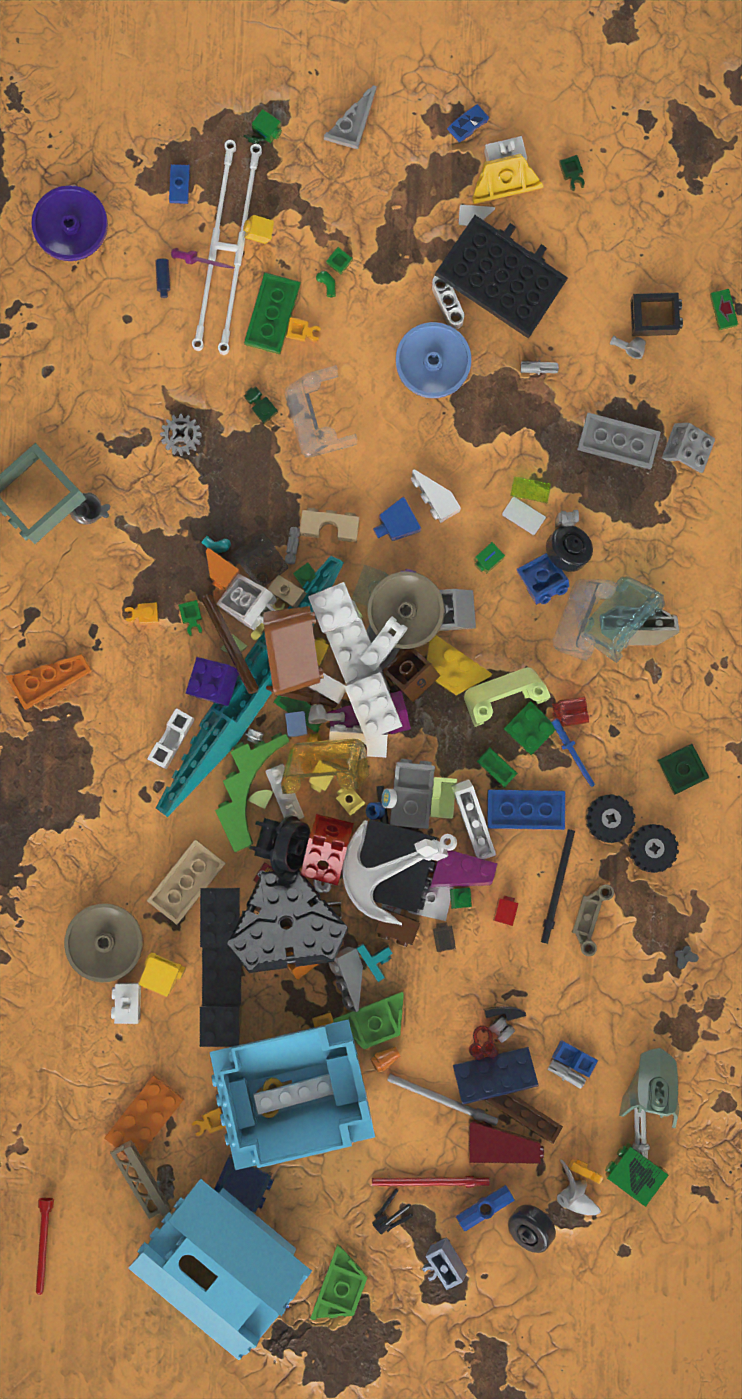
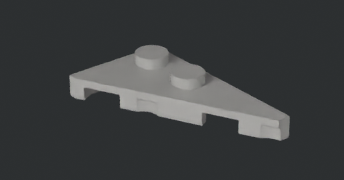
[324,85,377,149]

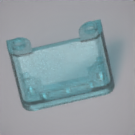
[579,576,665,663]

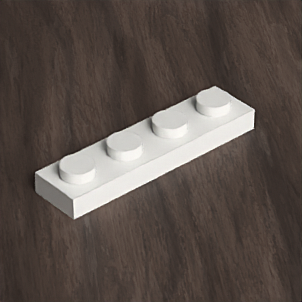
[253,1074,334,1115]

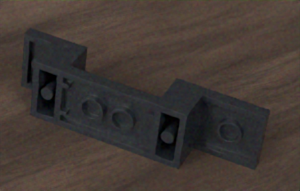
[200,888,242,1047]

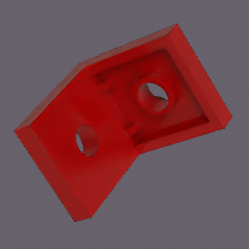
[301,814,354,886]

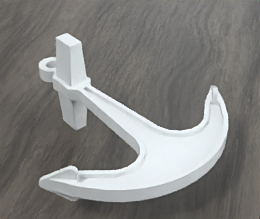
[343,820,457,925]

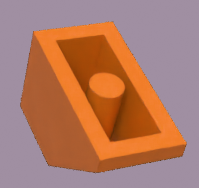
[206,548,240,590]

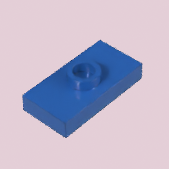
[169,165,190,204]

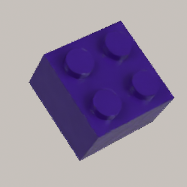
[185,657,239,707]

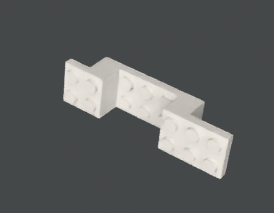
[308,582,403,741]

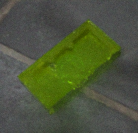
[510,476,551,503]

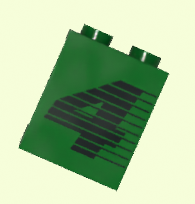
[605,1142,669,1207]

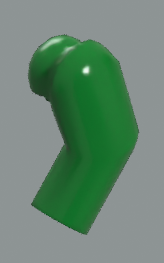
[316,271,336,298]

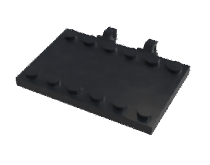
[435,215,568,339]

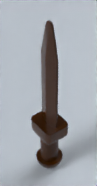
[266,686,338,708]

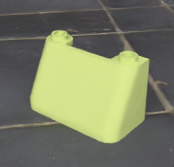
[464,668,550,727]

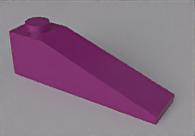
[327,691,411,734]

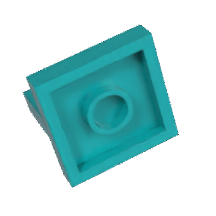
[357,942,393,982]

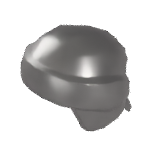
[70,493,111,525]

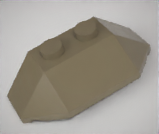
[600,607,679,645]

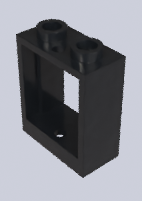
[630,293,683,336]

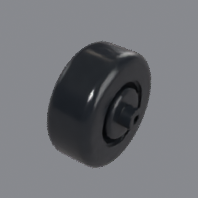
[546,526,593,572]
[508,1205,556,1253]

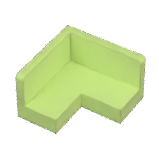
[430,777,457,819]

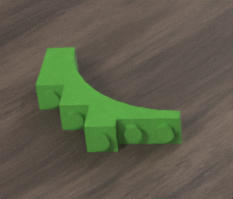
[215,733,290,852]

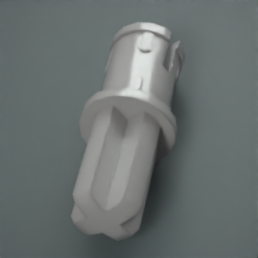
[521,360,559,375]
[547,1059,586,1088]

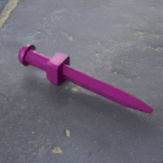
[171,248,235,269]

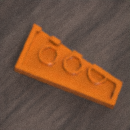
[6,654,92,710]

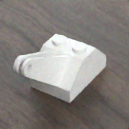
[217,574,277,631]

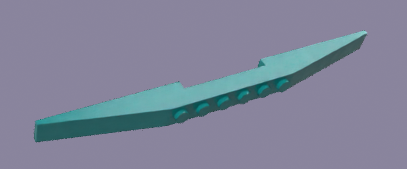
[156,556,344,817]

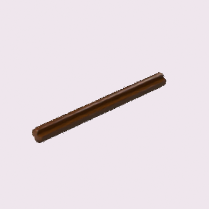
[202,594,259,694]

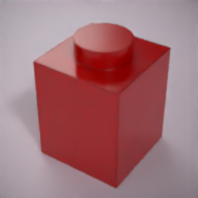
[493,895,519,926]

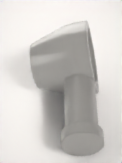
[610,336,646,359]
[308,705,345,724]

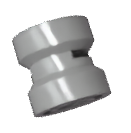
[488,1015,515,1043]

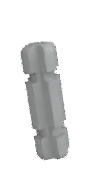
[285,527,300,565]

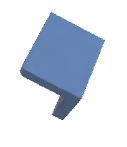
[285,711,308,738]

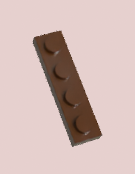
[486,1093,563,1144]

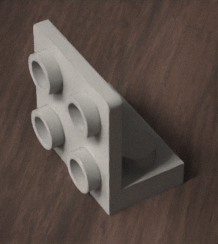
[662,423,715,473]

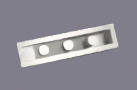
[451,780,496,859]

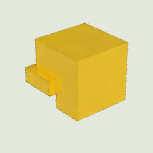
[138,952,186,997]

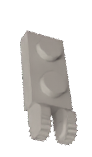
[555,510,579,528]

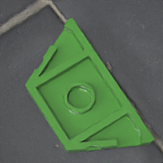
[333,991,404,1049]
[310,1244,367,1320]

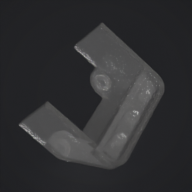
[285,365,357,457]

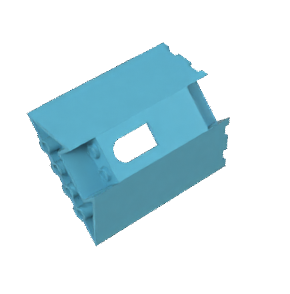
[210,1019,375,1170]
[128,1179,312,1360]

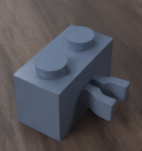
[422,1237,468,1290]

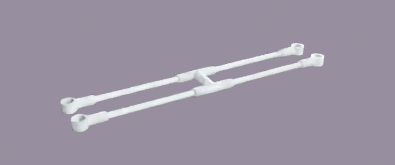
[192,140,262,355]

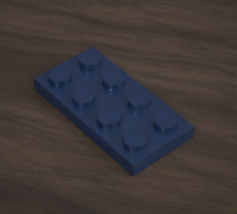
[453,1047,539,1105]

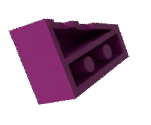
[430,850,498,888]

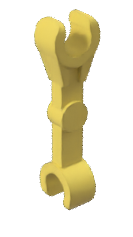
[251,598,285,641]

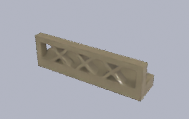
[110,1140,170,1219]

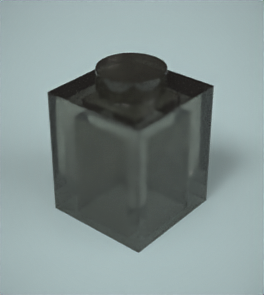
[432,922,456,952]

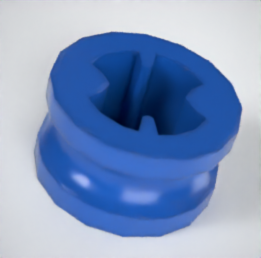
[366,802,385,820]

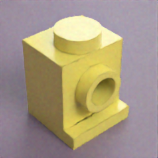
[336,786,365,816]

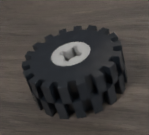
[585,794,636,843]
[628,824,679,873]

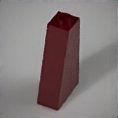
[468,1120,544,1164]

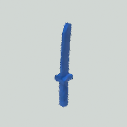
[551,718,595,787]

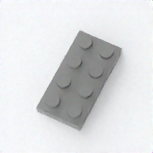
[577,413,661,469]

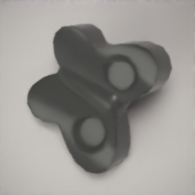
[674,946,699,969]

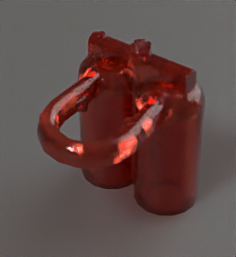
[552,696,589,727]
[469,1026,499,1060]

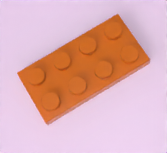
[104,1075,184,1157]

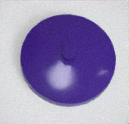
[32,185,108,261]

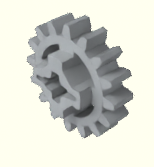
[160,414,202,456]

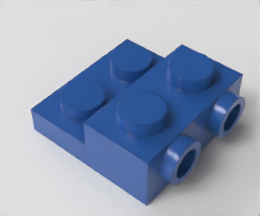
[517,553,570,605]

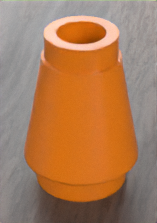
[370,1047,401,1072]

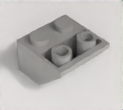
[439,589,476,631]

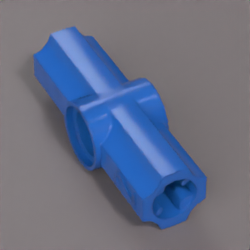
[456,1185,515,1231]

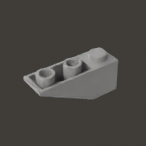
[329,947,363,1012]

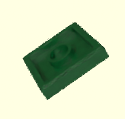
[657,744,709,795]

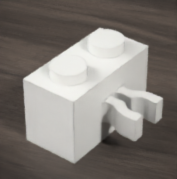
[484,136,527,161]
[111,983,141,1024]

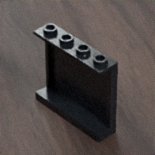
[360,820,439,913]

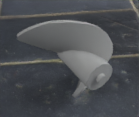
[557,1159,601,1215]

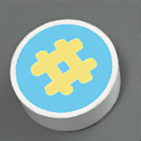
[381,788,397,808]

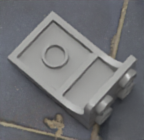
[390,759,435,829]

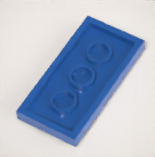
[487,790,565,830]

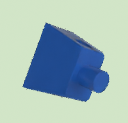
[373,497,421,541]

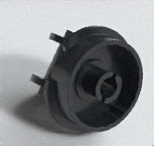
[249,815,311,873]

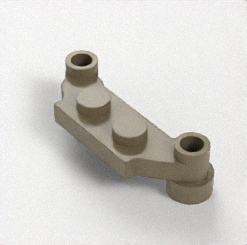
[572,884,614,956]

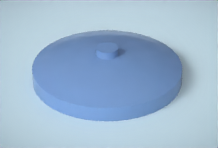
[396,322,471,398]

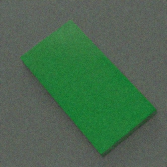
[244,272,301,354]

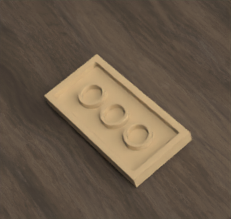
[147,840,226,925]

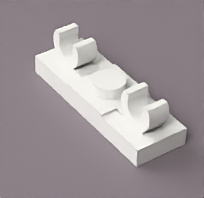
[265,764,304,819]

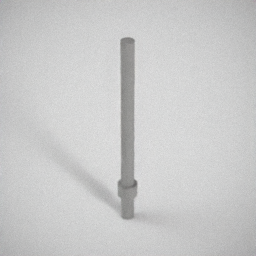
[387,1074,498,1126]

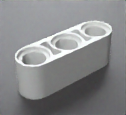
[432,276,464,329]
[308,673,346,704]

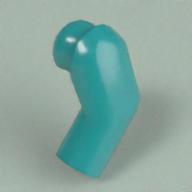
[202,536,231,554]

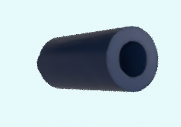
[155,259,171,298]

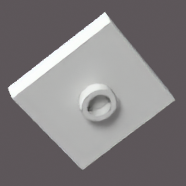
[408,877,453,921]

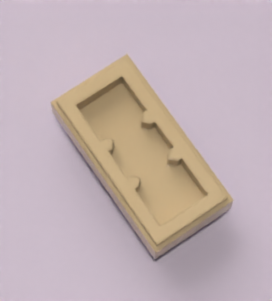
[267,575,307,608]

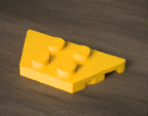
[472,154,544,204]
[427,635,492,696]

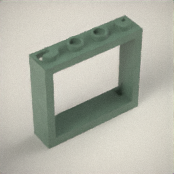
[0,443,87,544]

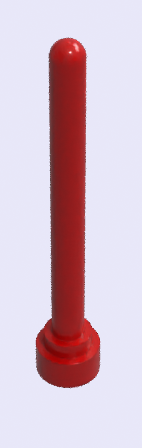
[36,1197,54,1295]

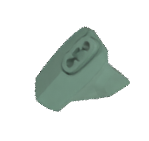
[619,1048,679,1128]

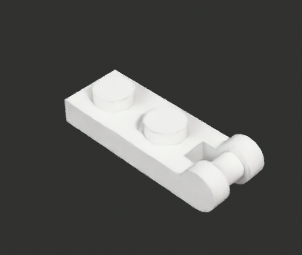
[360,616,408,671]

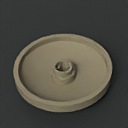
[367,571,445,649]
[64,904,143,982]

